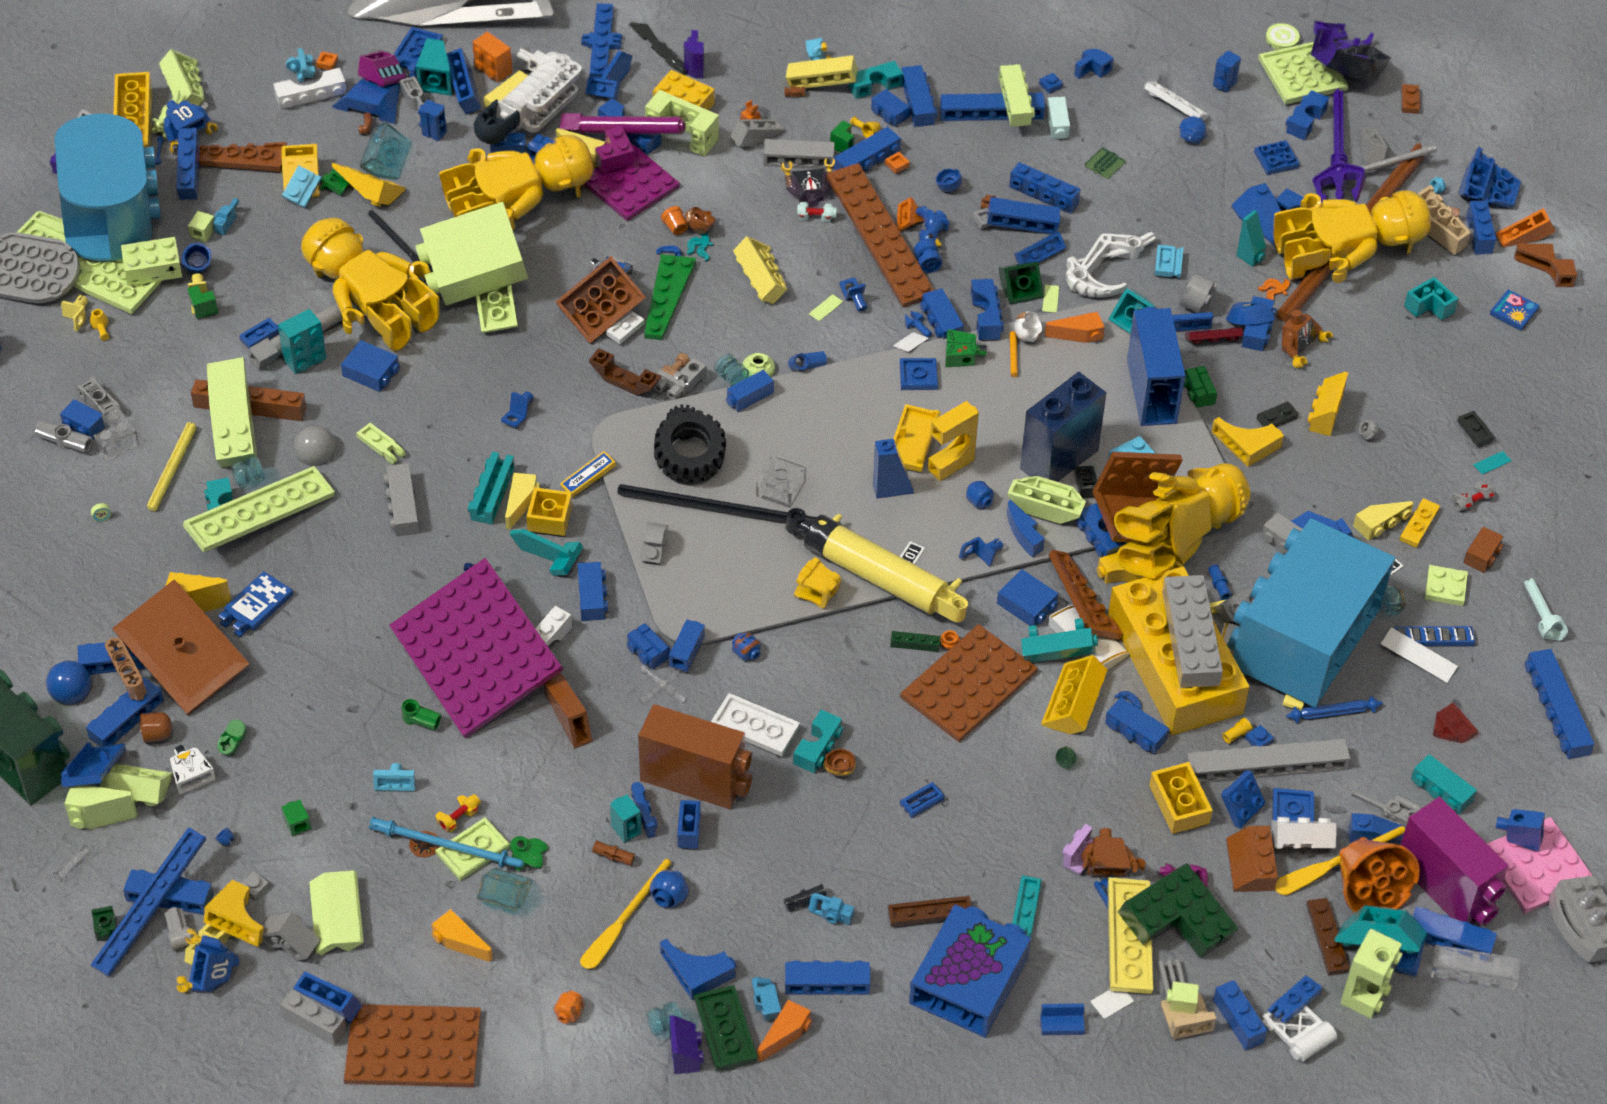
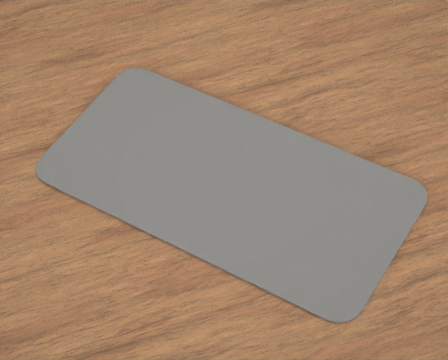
[592,300,1224,645]

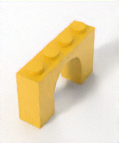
[928,401,979,481]

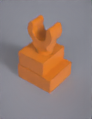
[740,100,762,119]

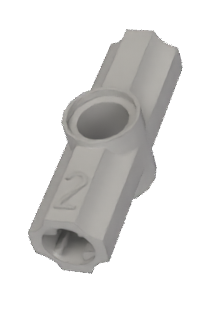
[35,421,93,453]

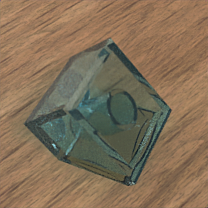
[477,868,533,912]

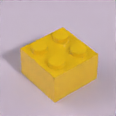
[526,487,573,536]

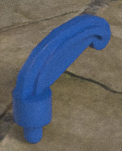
[656,245,682,256]
[1114,691,1142,710]

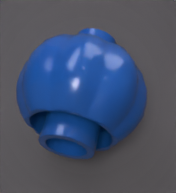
[650,870,689,908]

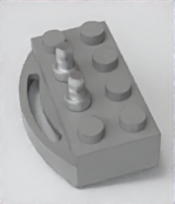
[1549,875,1607,963]

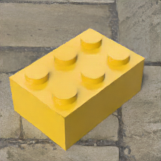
[653,70,715,111]
[1149,762,1213,834]

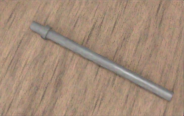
[1360,145,1437,172]

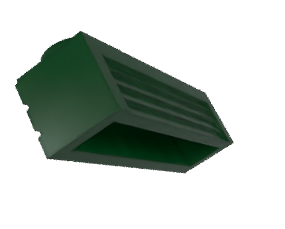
[890,631,941,653]

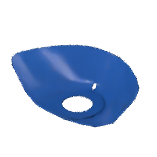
[1226,302,1275,325]

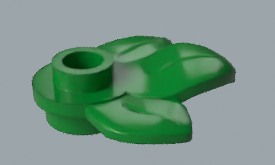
[510,836,548,871]

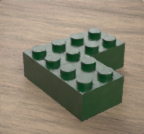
[1118,863,1238,958]

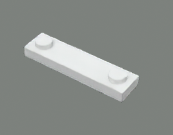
[1144,82,1209,121]

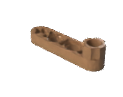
[105,637,147,701]

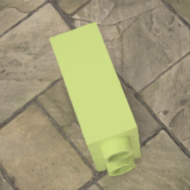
[415,202,529,305]

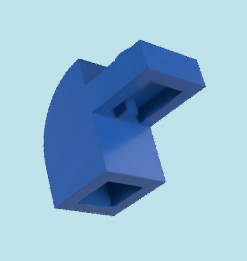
[1074,49,1114,79]

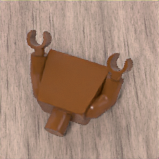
[1081,828,1146,877]

